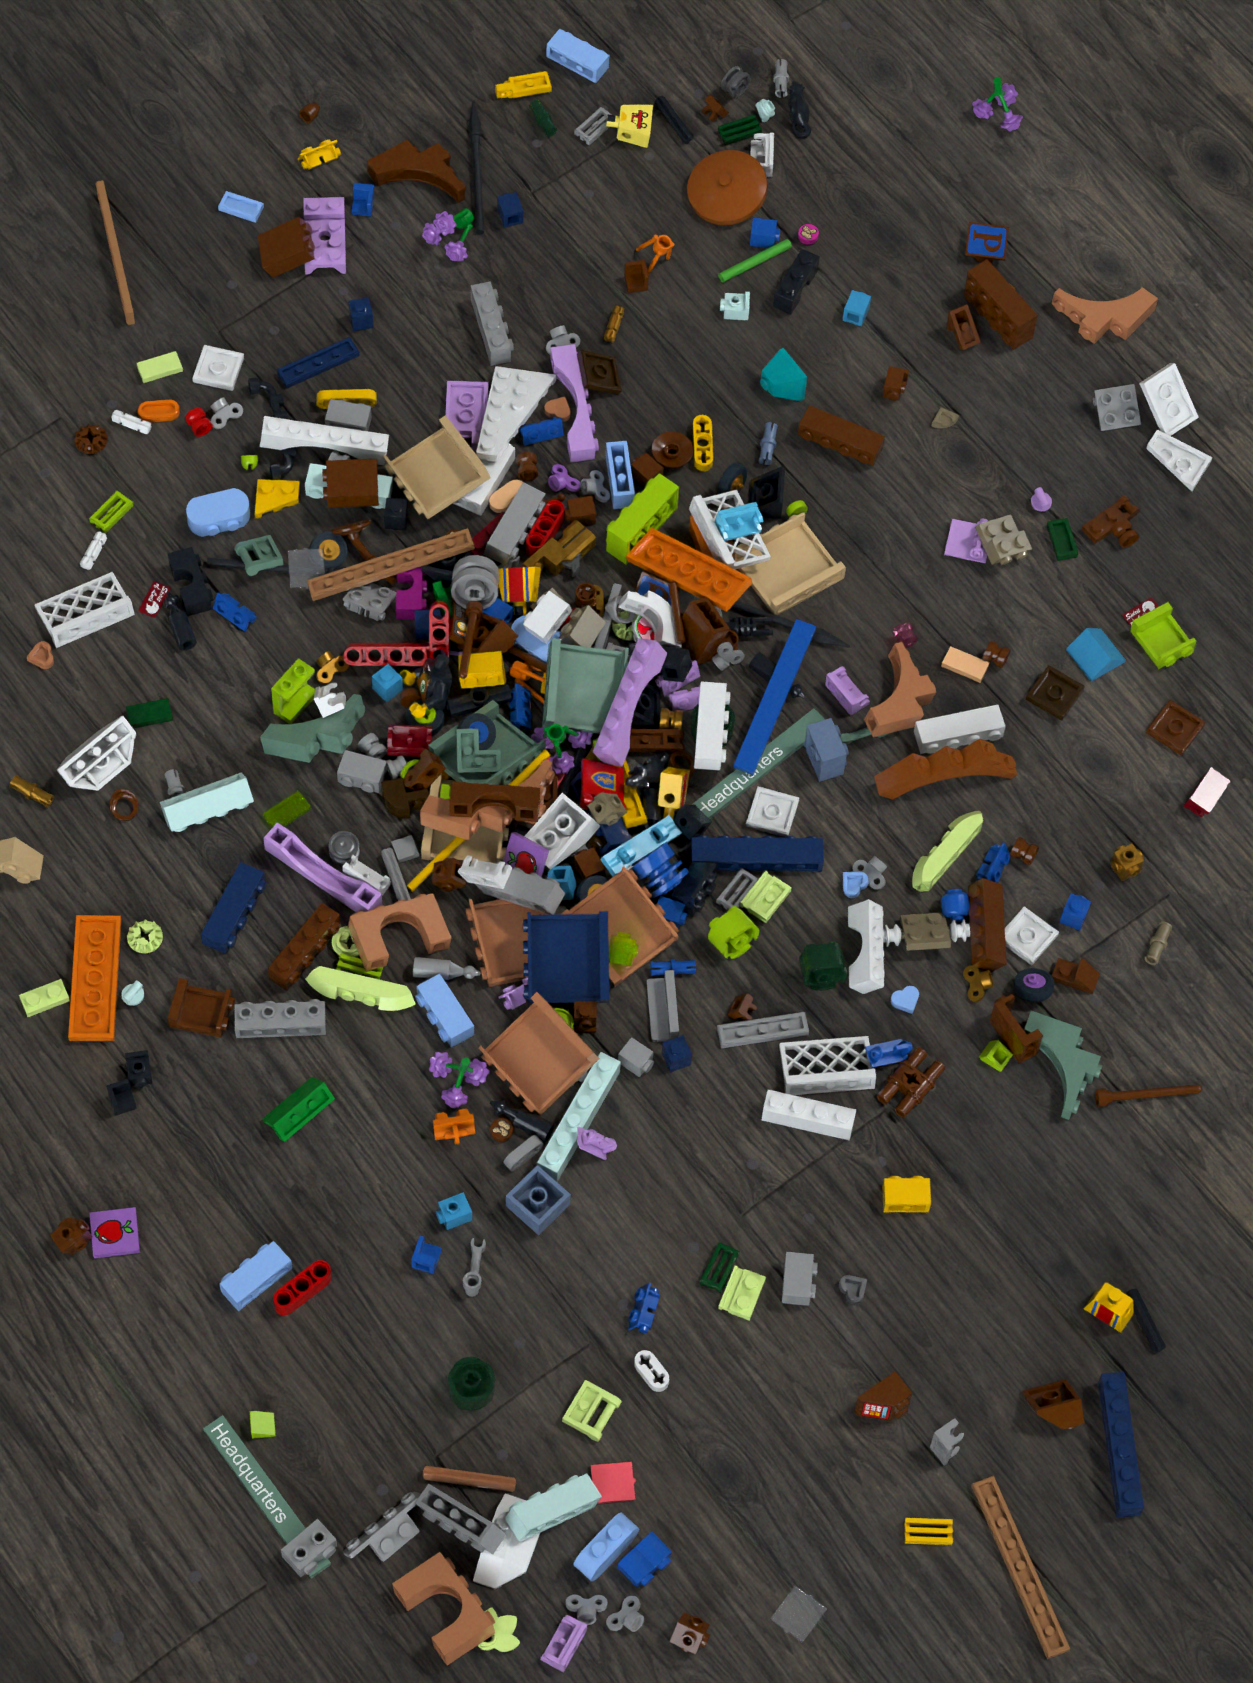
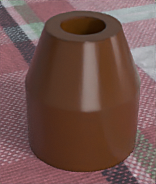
[299,102,320,123]

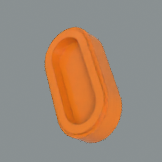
[138,399,180,423]

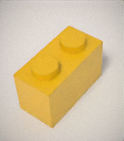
[882,1176,931,1212]

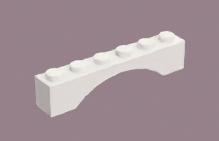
[260,416,389,465]

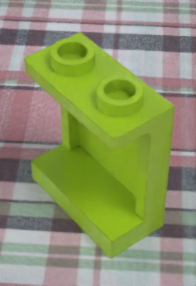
[1130,602,1197,669]
[271,658,315,724]

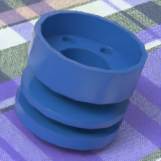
[630,842,689,899]

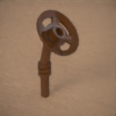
[330,519,397,585]

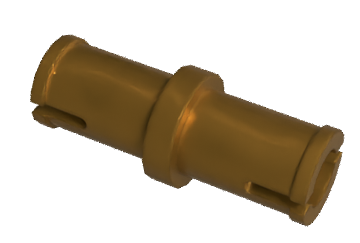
[9,775,54,808]

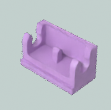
[825,666,870,716]
[541,1615,587,1673]

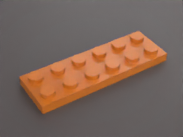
[626,528,752,612]
[68,915,121,1041]

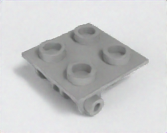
[1093,384,1141,431]
[342,583,396,621]

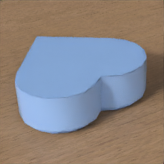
[843,872,869,898]
[891,986,919,1014]

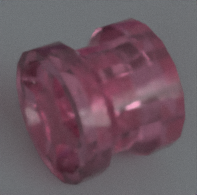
[892,623,918,648]

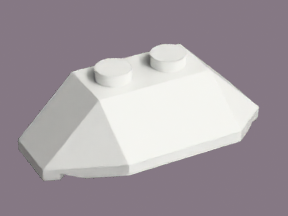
[57,716,136,791]
[473,1493,541,1589]

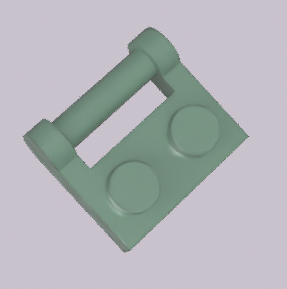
[235,535,283,576]

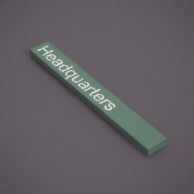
[692,708,825,819]
[203,1415,331,1579]

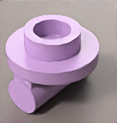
[1031,487,1052,511]

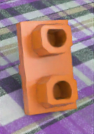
[433,1109,476,1145]

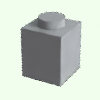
[618,1037,654,1077]

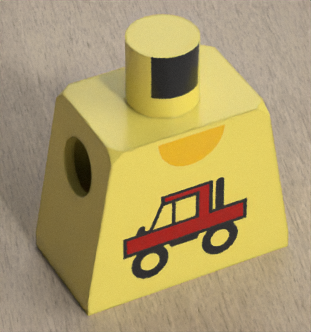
[606,105,653,148]

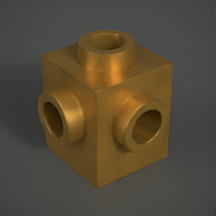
[1110,843,1144,881]

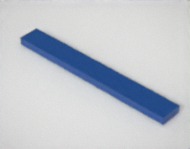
[733,619,816,775]

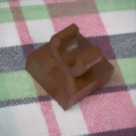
[702,94,729,122]
[727,993,757,1021]

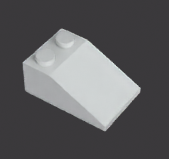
[524,793,600,870]

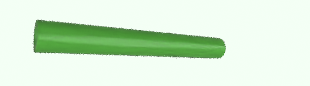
[718,239,792,282]

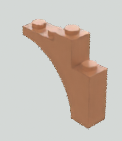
[1052,287,1158,344]
[864,642,936,737]

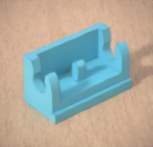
[714,502,763,541]

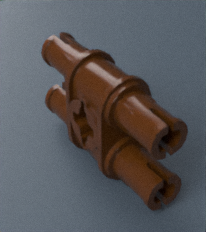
[876,1047,945,1118]

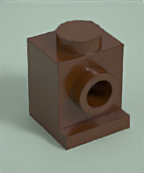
[883,366,909,401]
[574,1001,597,1033]

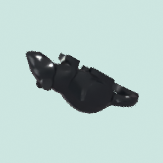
[788,80,811,139]
[625,752,669,793]

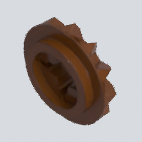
[74,424,108,454]

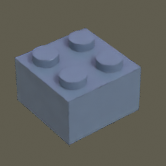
[804,718,849,782]
[506,1165,571,1235]

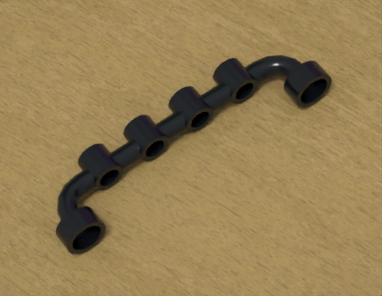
[248,377,297,480]

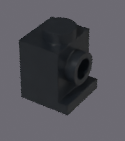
[125,1050,153,1088]

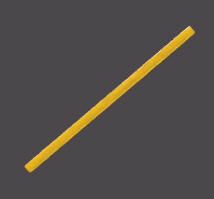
[407,749,551,892]

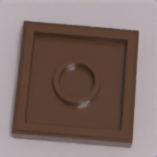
[1146,700,1206,756]

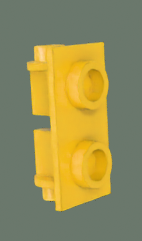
[298,139,341,170]

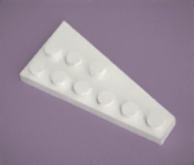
[476,366,557,461]

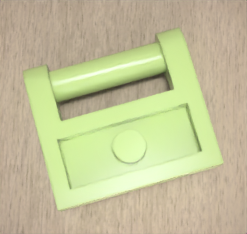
[562,1380,622,1442]

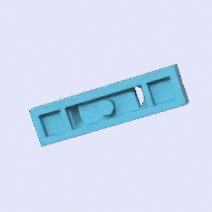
[600,815,682,877]

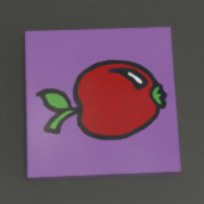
[503,832,549,877]
[90,1207,140,1258]

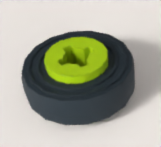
[406,699,445,736]

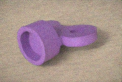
[548,464,580,492]

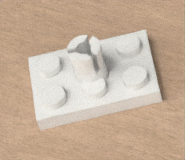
[1139,363,1199,436]

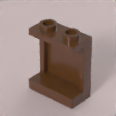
[168,978,235,1038]
[990,994,1043,1064]

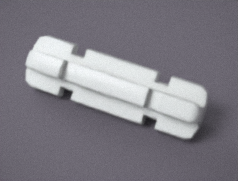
[112,410,152,434]
[80,532,107,570]

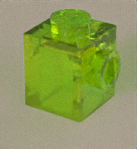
[609,931,639,966]

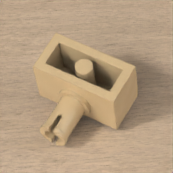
[0,837,44,884]

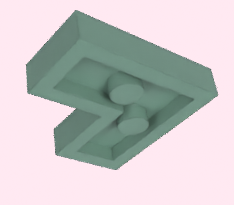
[457,729,501,773]

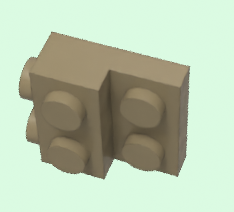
[975,514,1032,565]

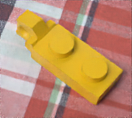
[495,71,552,98]

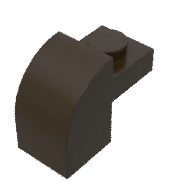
[381,778,429,819]

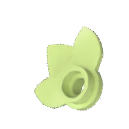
[477,1608,520,1652]

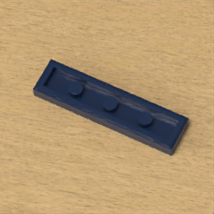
[277,337,360,389]

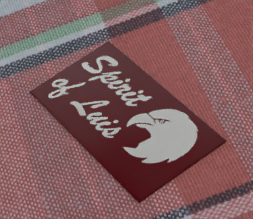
[138,581,171,618]
[1122,597,1159,626]

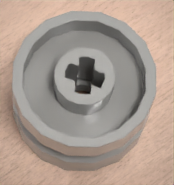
[451,555,499,609]

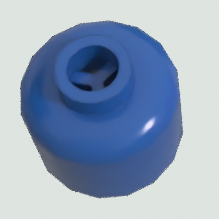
[940,889,970,922]

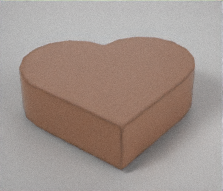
[544,397,570,422]
[27,641,54,669]

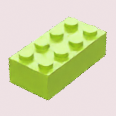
[606,473,679,565]

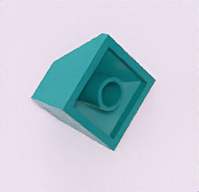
[760,348,807,401]

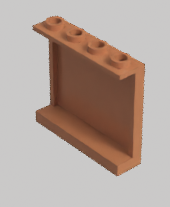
[560,866,679,987]
[466,899,549,987]
[479,992,600,1115]

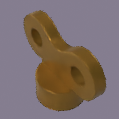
[315,651,349,684]
[963,965,994,1002]

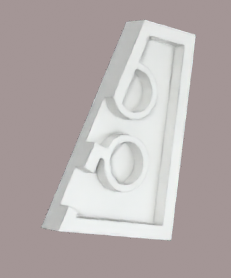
[1147,430,1212,491]

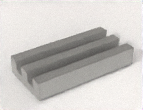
[574,107,612,145]
[716,868,758,910]

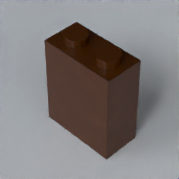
[258,217,315,278]
[322,459,379,508]
[681,597,730,665]

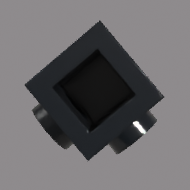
[673,804,712,840]

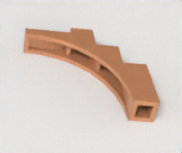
[420,759,555,840]

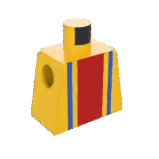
[498,567,541,615]
[658,767,690,820]
[1084,1282,1134,1333]

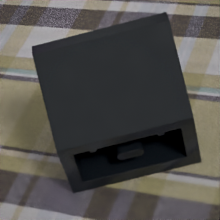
[670,862,718,918]

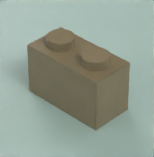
[559,605,606,647]

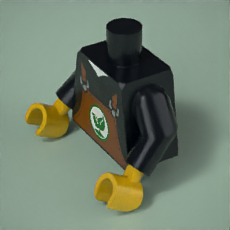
[399,654,452,718]

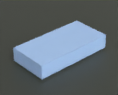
[218,191,264,223]

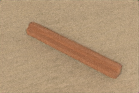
[423,1466,516,1492]

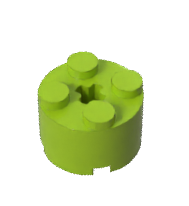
[708,906,759,959]

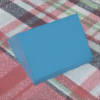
[1066,628,1126,681]

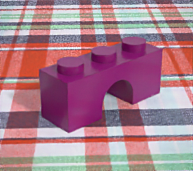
[396,566,427,620]

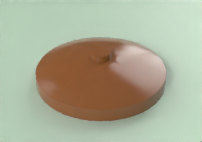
[687,150,768,225]

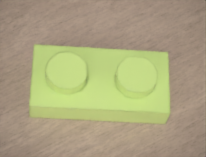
[19,979,70,1017]

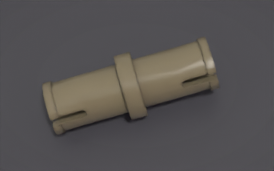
[1145,921,1173,965]

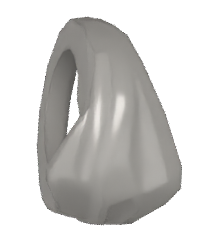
[605,596,635,624]

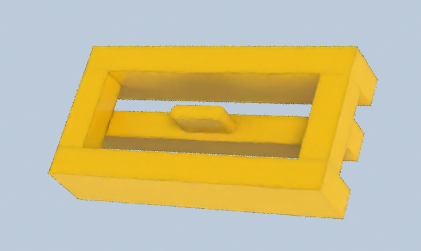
[905,1518,953,1545]

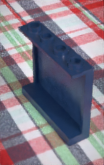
[523,911,609,1004]

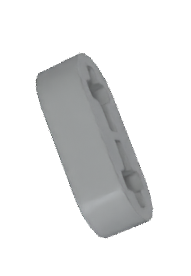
[503,1135,543,1172]

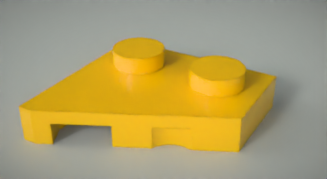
[255,479,300,518]

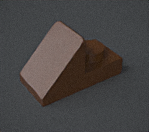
[947,304,981,350]
[1052,958,1100,994]

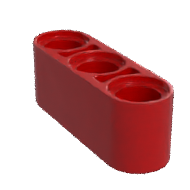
[526,500,564,557]
[273,1260,331,1316]

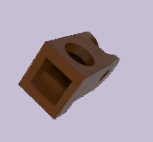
[403,749,446,791]

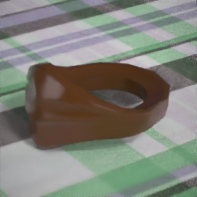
[669,751,696,779]
[110,788,139,821]

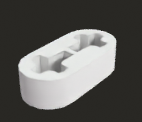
[634,1350,669,1392]

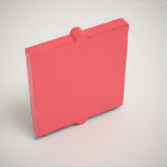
[591,1462,636,1504]

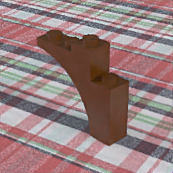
[367,140,466,203]

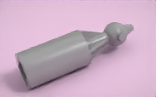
[413,957,481,980]

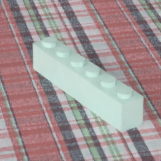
[537,1052,621,1182]

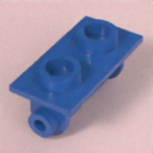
[519,417,564,446]
[213,593,257,632]
[510,683,532,730]
[976,842,1010,882]
[865,1039,913,1068]
[628,1283,660,1333]

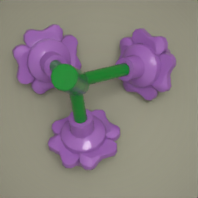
[972,77,1023,131]
[429,1052,490,1108]

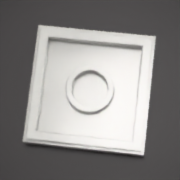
[193,345,244,391]
[746,786,799,837]
[1005,907,1059,965]

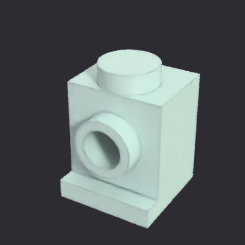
[720,292,750,320]

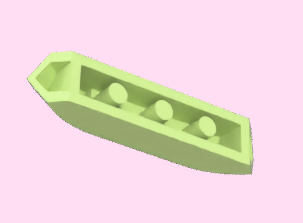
[912,811,983,892]
[306,966,415,1011]

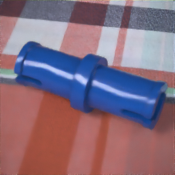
[650,959,696,977]

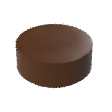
[399,688,421,707]

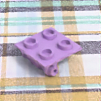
[944,519,988,563]

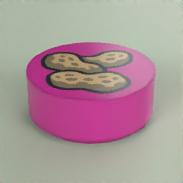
[798,224,819,245]

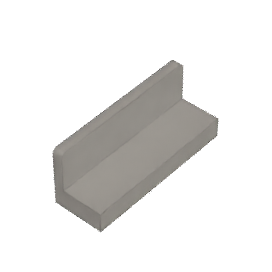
[647,970,679,1042]

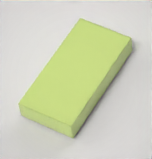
[137,351,183,383]

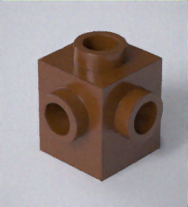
[432,858,466,892]
[50,1218,92,1255]
[670,1612,710,1654]

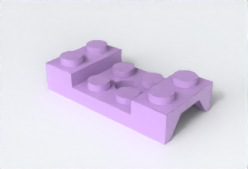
[304,197,346,274]

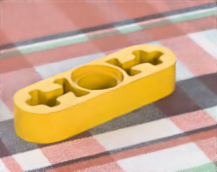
[316,389,377,409]
[693,415,713,471]

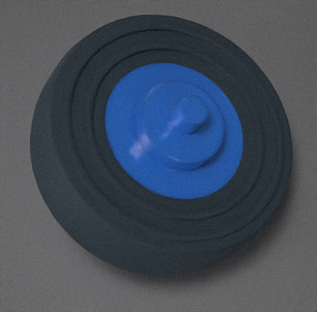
[457,713,496,750]

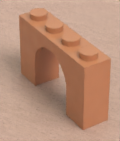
[348,893,451,972]
[392,1552,495,1665]

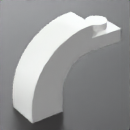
[618,590,681,648]

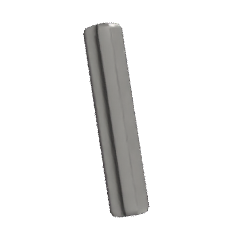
[381,848,411,901]

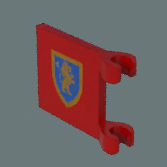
[580,759,626,810]

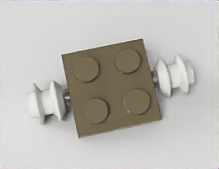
[883,913,970,951]

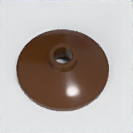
[652,432,693,468]

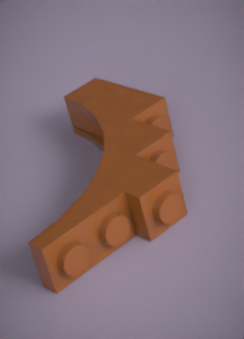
[874,739,1017,800]

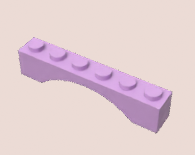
[550,344,599,462]
[593,638,667,767]
[264,822,383,912]

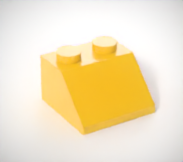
[458,651,506,688]

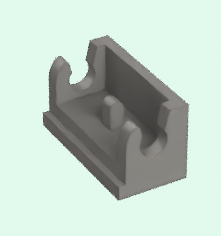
[930,1418,964,1465]

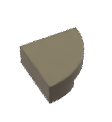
[932,407,959,428]

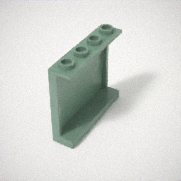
[542,638,631,734]
[428,700,546,785]

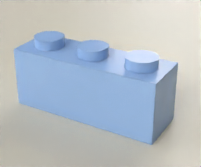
[546,29,609,83]
[605,441,635,509]
[415,974,474,1048]
[220,1241,292,1311]

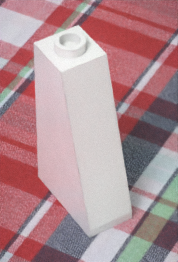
[453,443,515,516]

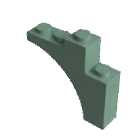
[260,694,365,763]
[1024,1011,1103,1120]

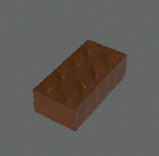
[964,260,1038,350]

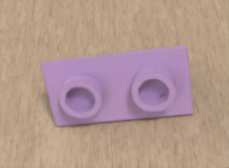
[655,660,700,697]
[669,687,700,711]
[499,977,528,1010]
[577,1127,617,1160]

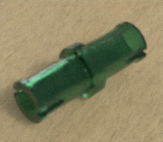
[529,99,557,137]

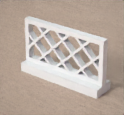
[689,490,771,569]
[35,572,135,648]
[779,1036,876,1095]

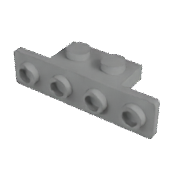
[343,1492,421,1562]

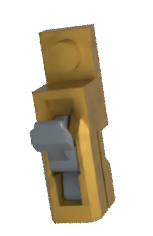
[523,520,596,577]

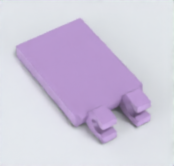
[446,381,488,453]

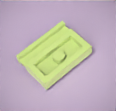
[740,871,792,923]
[718,1266,766,1321]

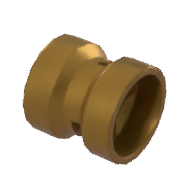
[659,708,683,730]

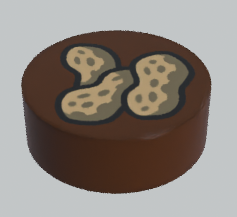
[490,1118,513,1142]

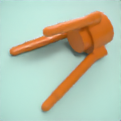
[636,235,674,276]
[510,661,545,704]

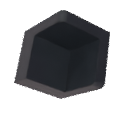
[106,1079,137,1116]

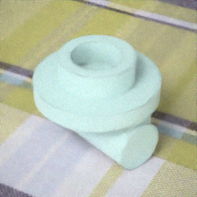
[755,99,775,122]
[122,980,144,1006]

